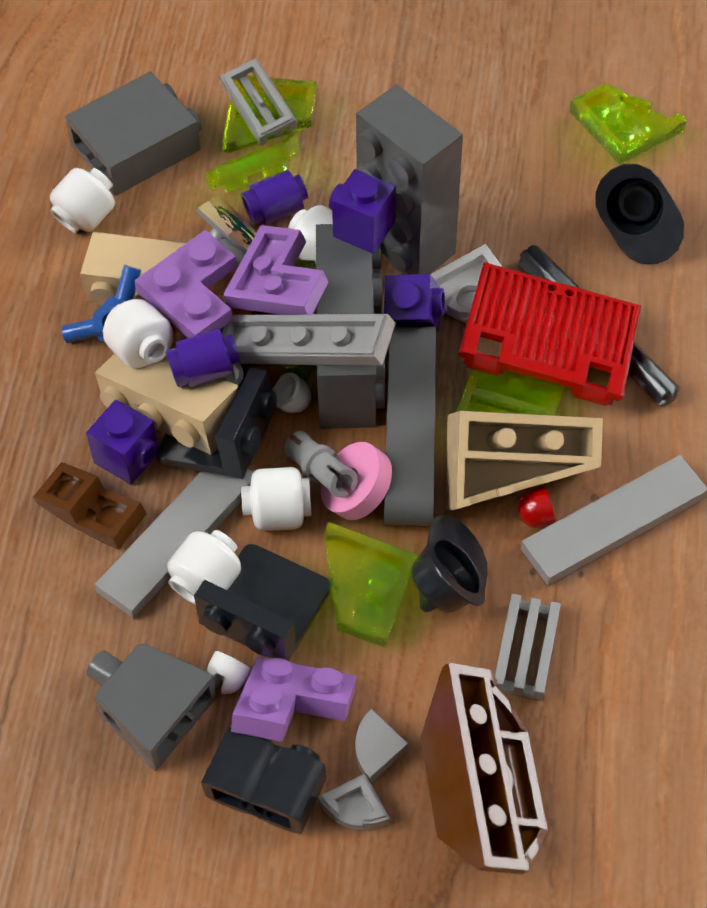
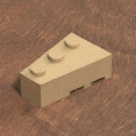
[444,411,603,510]

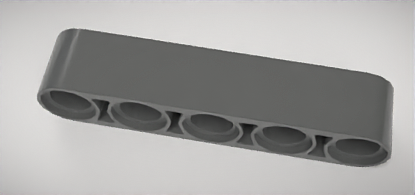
[384,325,436,526]

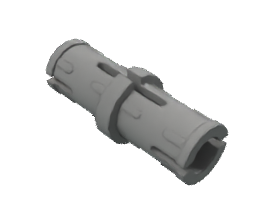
[284,431,358,498]

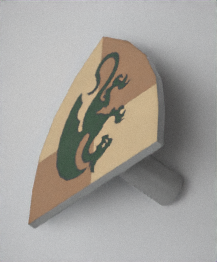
[196,194,257,268]

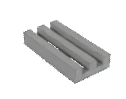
[219,58,297,146]
[495,594,561,700]

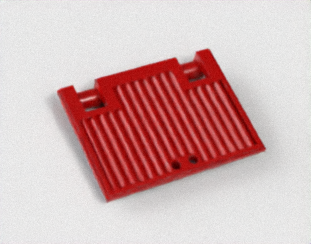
[458,262,641,406]

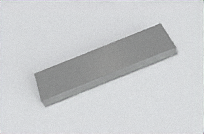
[222,314,395,366]
[521,455,707,586]
[94,469,253,619]

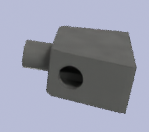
[86,644,217,771]

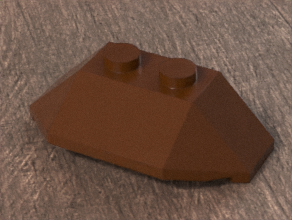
[421,662,548,874]

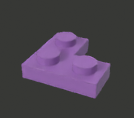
[223,225,329,315]
[134,230,237,338]
[231,656,357,742]

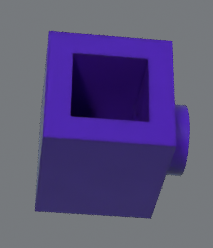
[329,169,396,254]
[384,274,445,331]
[86,399,158,485]

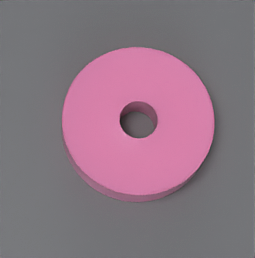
[321,442,392,520]

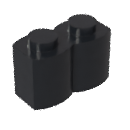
[201,727,327,834]

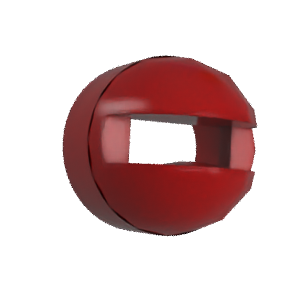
[518,486,556,528]

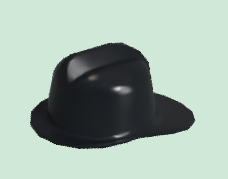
[595,164,684,265]
[411,515,488,613]

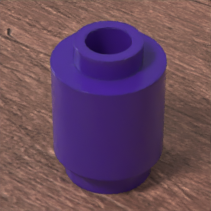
[241,170,308,225]
[166,328,241,388]

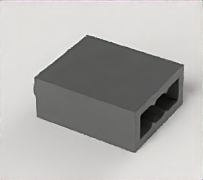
[65,71,201,196]

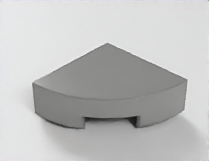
[355,709,408,784]
[318,774,390,831]

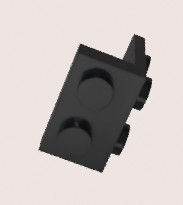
[156,368,277,479]
[194,544,331,661]

